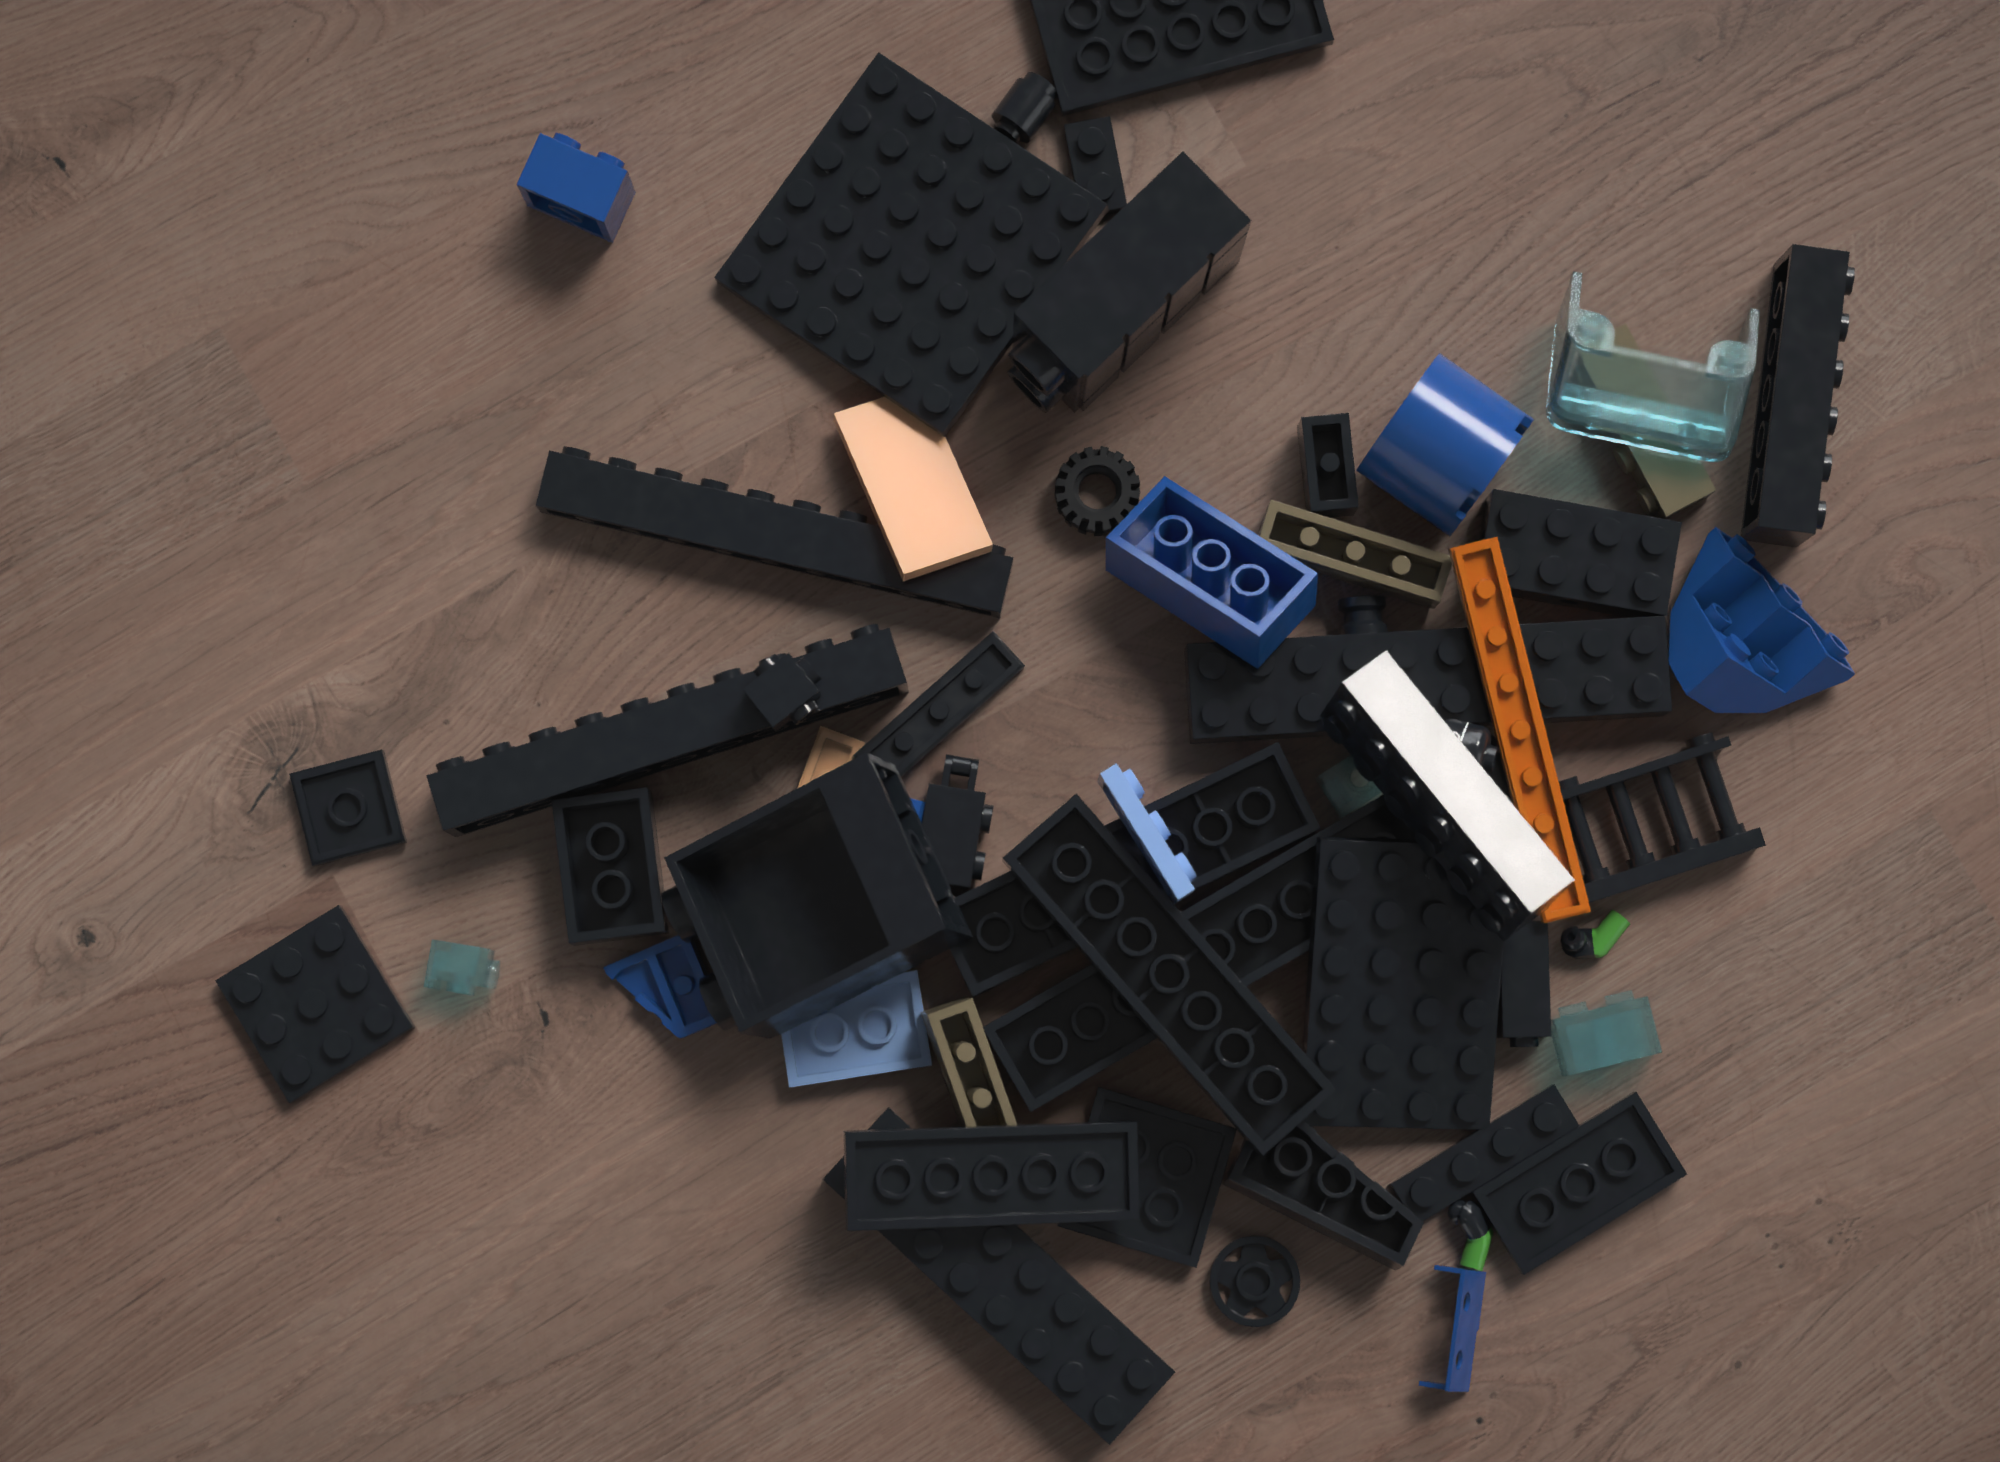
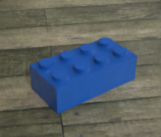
[1106,476,1318,669]

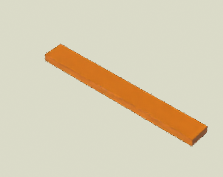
[1449,537,1591,923]

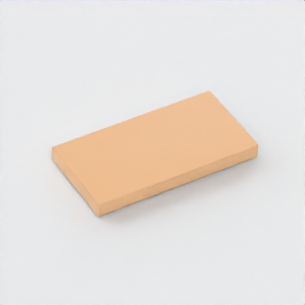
[834,397,993,581]

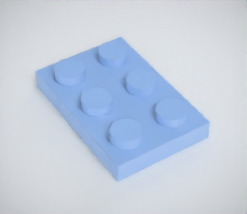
[1097,763,1197,904]
[781,970,932,1088]

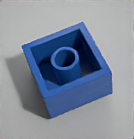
[516,133,636,243]

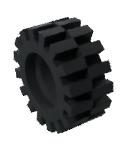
[1054,446,1140,536]

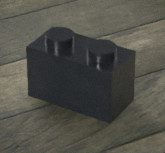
[1297,413,1359,518]

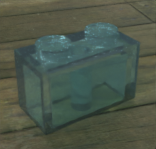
[1551,990,1662,1076]

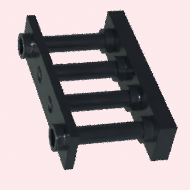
[1559,732,1766,903]

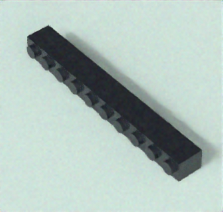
[536,446,1014,618]

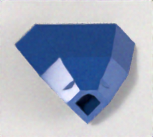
[1669,527,1855,713]

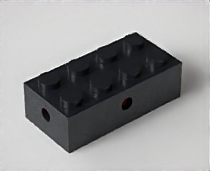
[1479,489,1682,618]

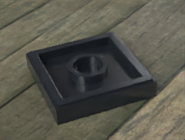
[289,749,407,867]

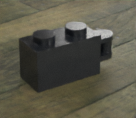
[922,754,994,890]

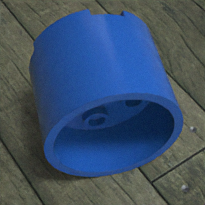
[1356,353,1534,537]

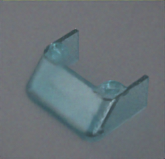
[1545,271,1760,462]

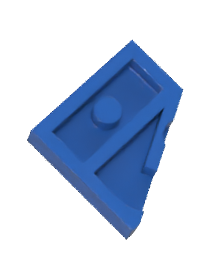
[603,935,717,1039]

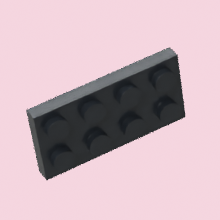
[1471,1092,1687,1275]

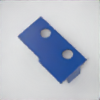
[1419,1265,1486,1392]

